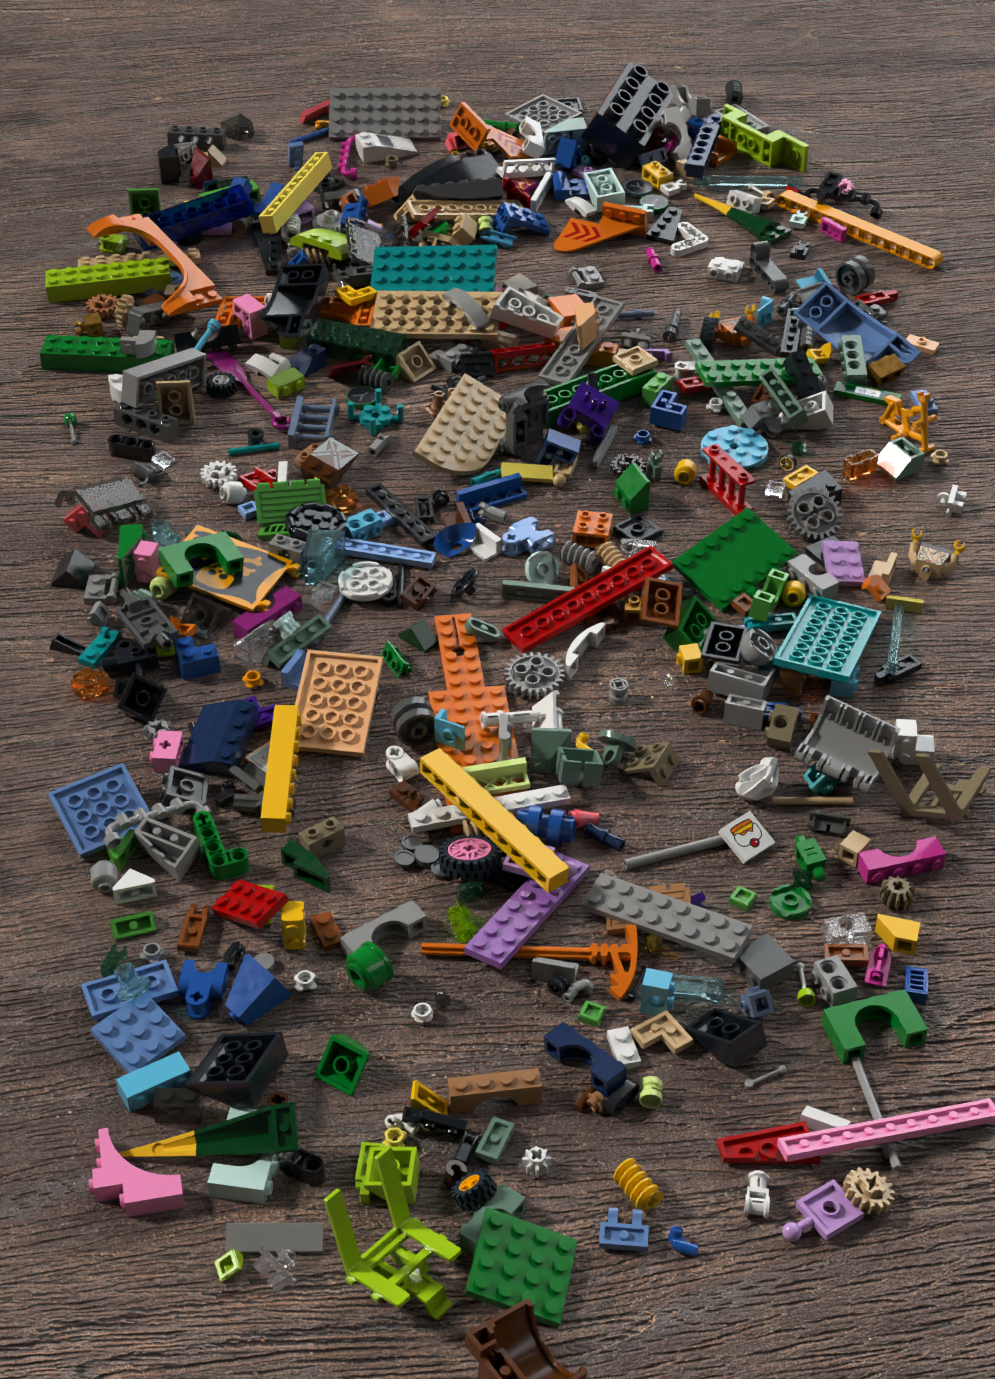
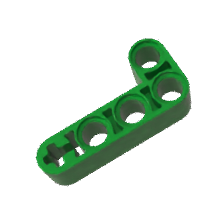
[193,811,250,881]

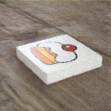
[718,811,775,864]

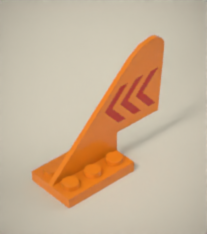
[449,102,533,159]
[554,202,647,253]

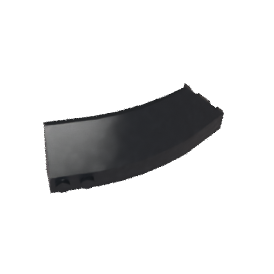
[391,148,503,204]
[259,263,330,339]

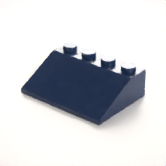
[178,700,259,778]

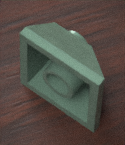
[530,727,572,773]

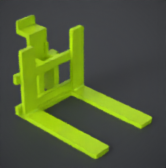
[324,1146,462,1320]

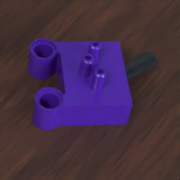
[557,372,620,445]

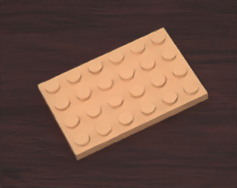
[295,650,383,757]

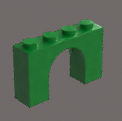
[158,531,244,588]
[821,989,928,1064]

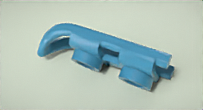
[479,230,517,249]

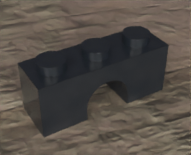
[783,350,822,400]

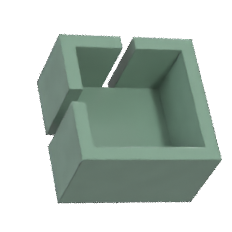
[555,747,604,788]

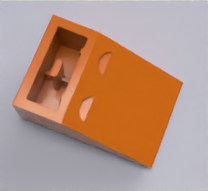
[362,176,399,208]

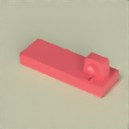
[299,99,330,124]

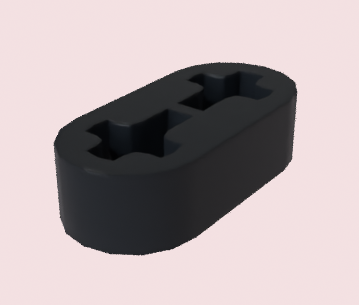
[604,1079,640,1116]

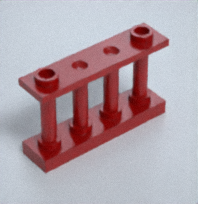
[700,443,756,516]

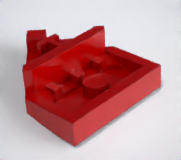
[238,467,276,492]

